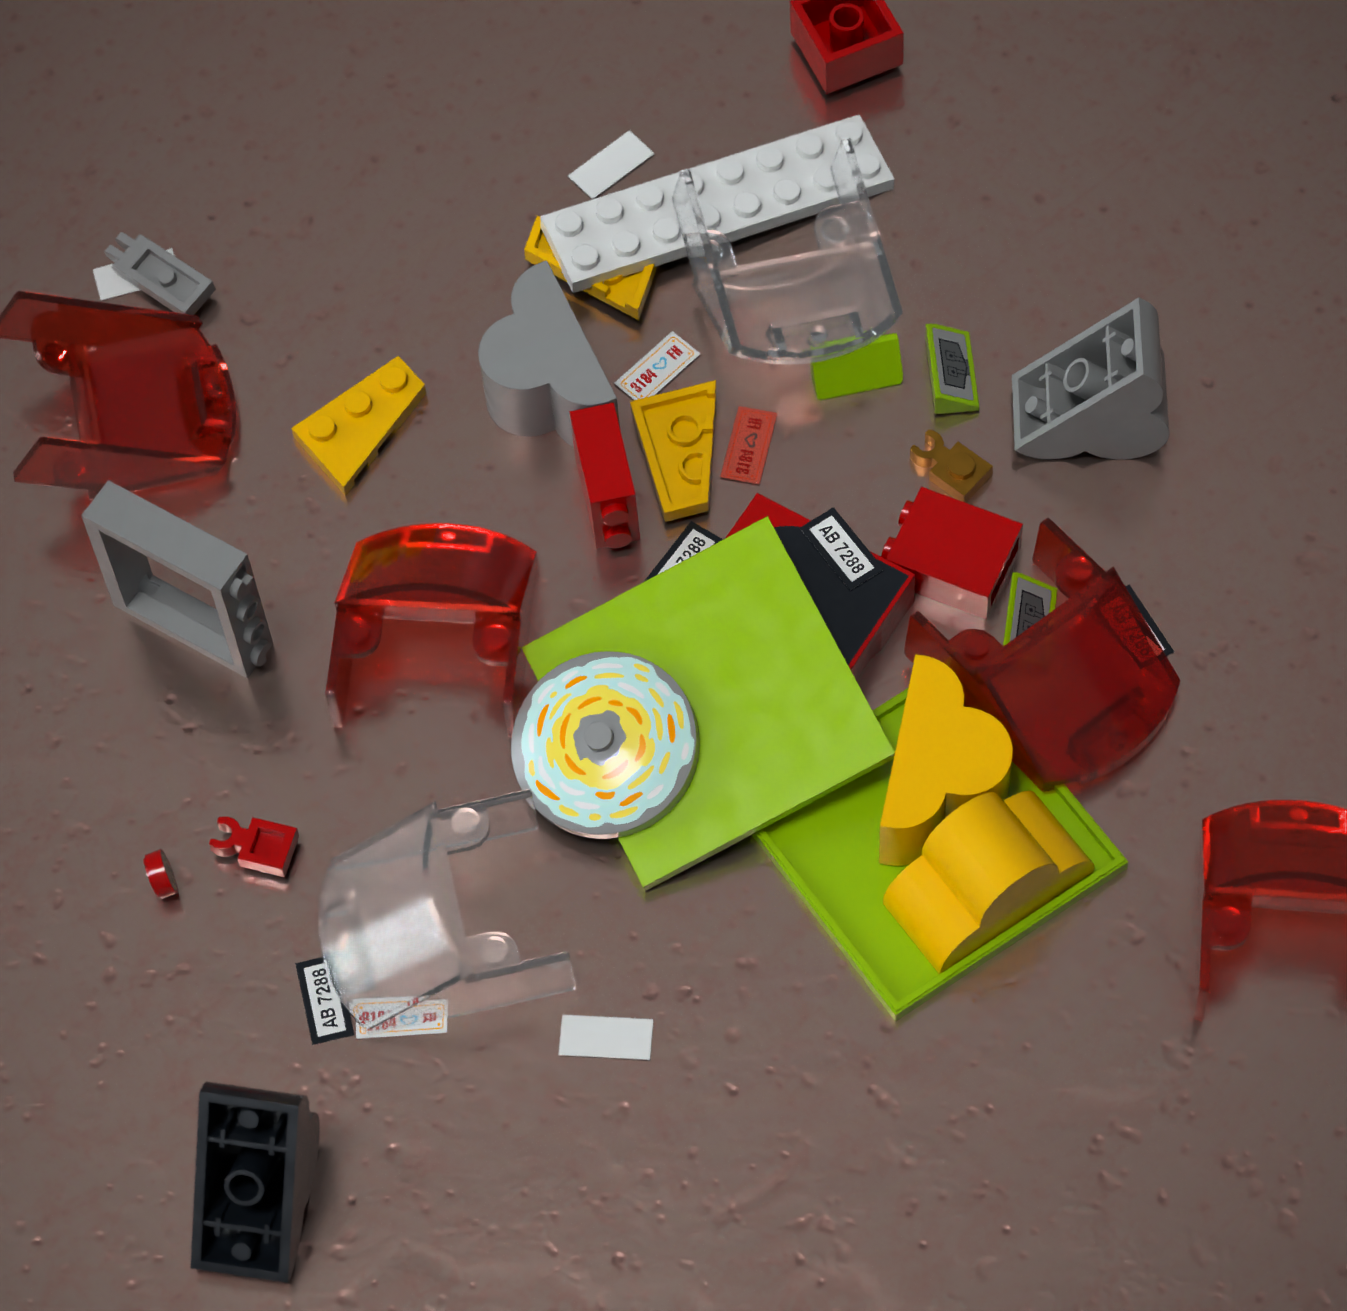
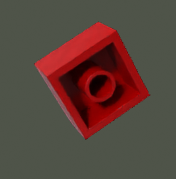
[790,0,904,94]

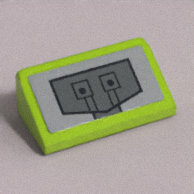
[925,323,979,415]
[1001,572,1058,672]

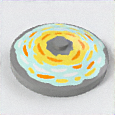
[511,651,700,839]

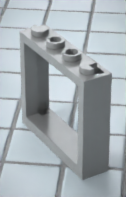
[81,480,273,678]

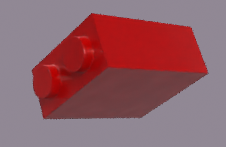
[569,402,640,549]
[881,486,1023,620]

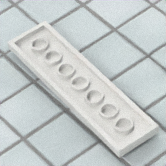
[540,114,894,293]

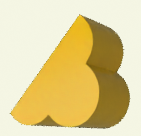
[879,654,1013,866]
[883,791,1094,974]

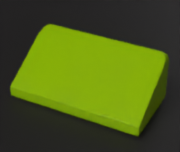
[810,333,903,400]

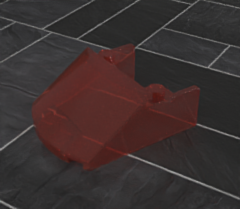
[0,291,236,500]
[904,518,1181,792]
[325,523,538,736]
[1193,800,1347,1019]

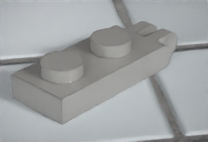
[104,232,216,321]

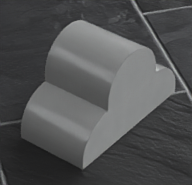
[478,260,620,447]
[1012,297,1169,460]

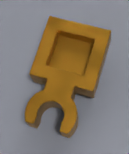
[910,429,993,503]

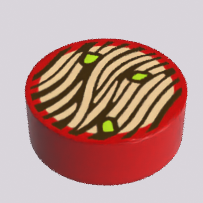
[143,849,178,899]

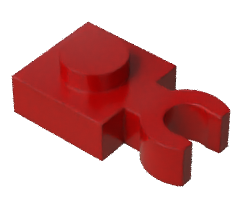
[209,816,299,877]

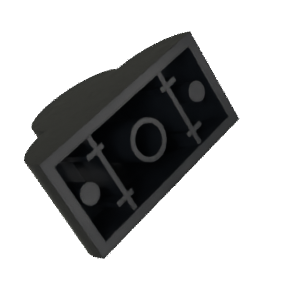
[190,1081,320,1283]

